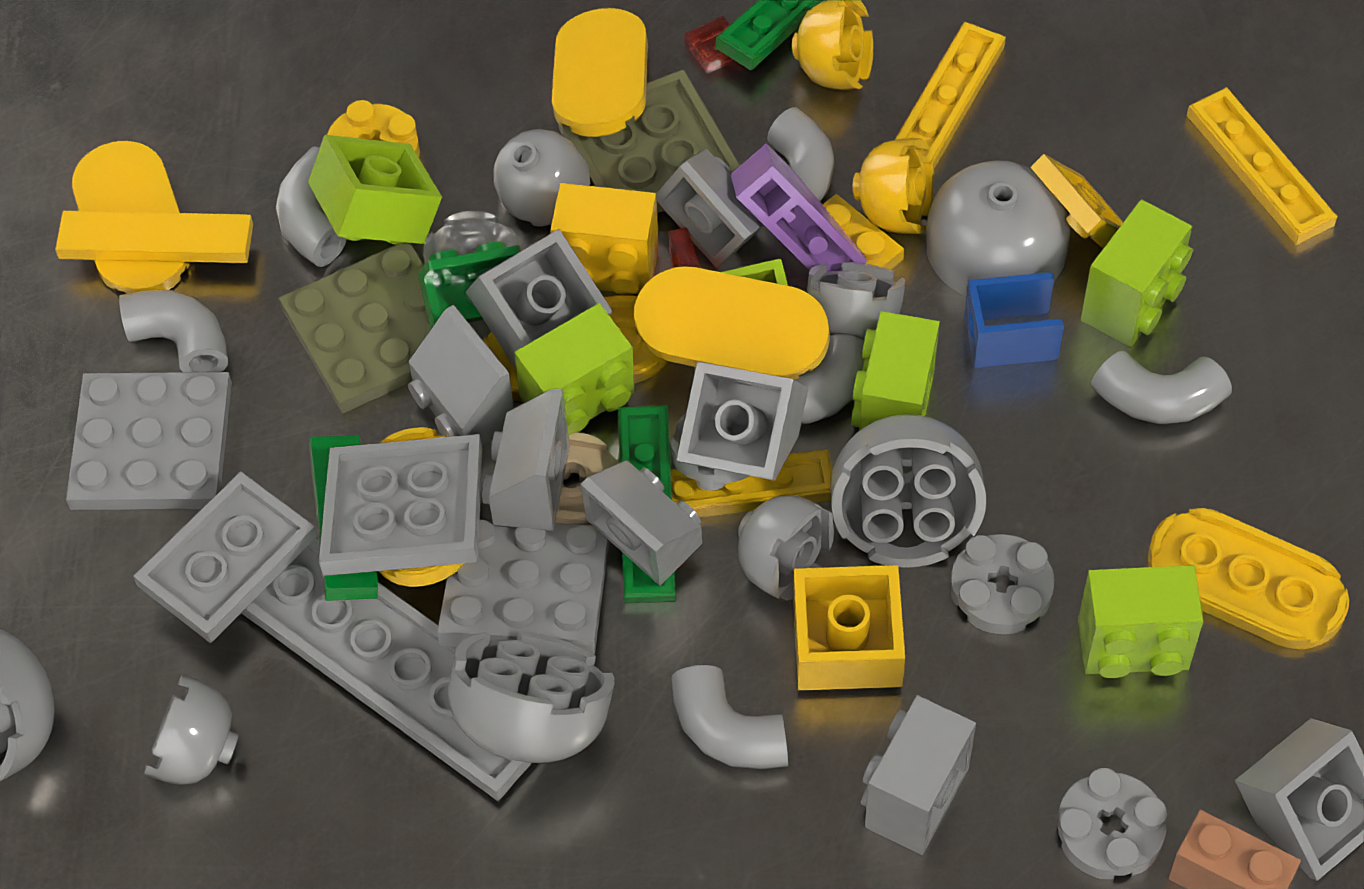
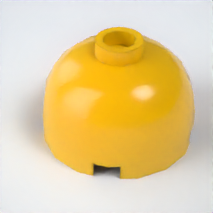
[792,0,873,90]
[853,138,935,234]

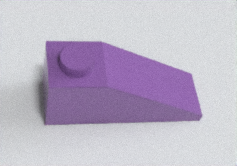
[731,143,867,272]

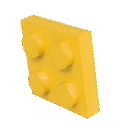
[1030,154,1123,248]

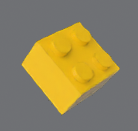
[550,183,659,295]
[793,565,905,690]

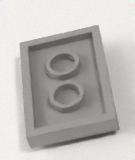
[133,471,317,643]

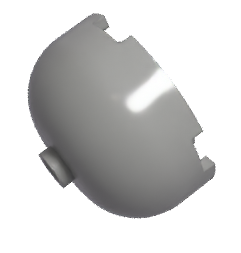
[926,161,1071,296]
[830,414,986,568]
[0,629,55,781]
[448,631,615,763]

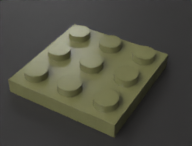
[558,69,740,213]
[279,242,431,414]

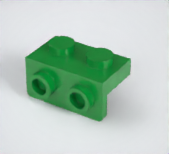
[417,241,521,329]

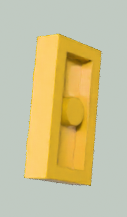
[823,194,904,270]

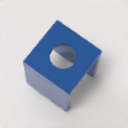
[964,272,1064,368]

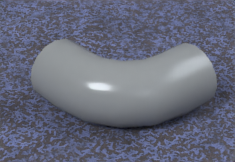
[767,107,836,201]
[276,146,346,267]
[119,290,228,372]
[796,334,865,424]
[1091,350,1232,424]
[671,665,788,769]

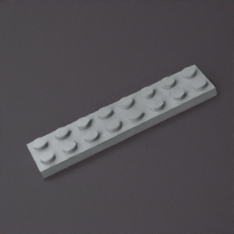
[242,538,531,801]

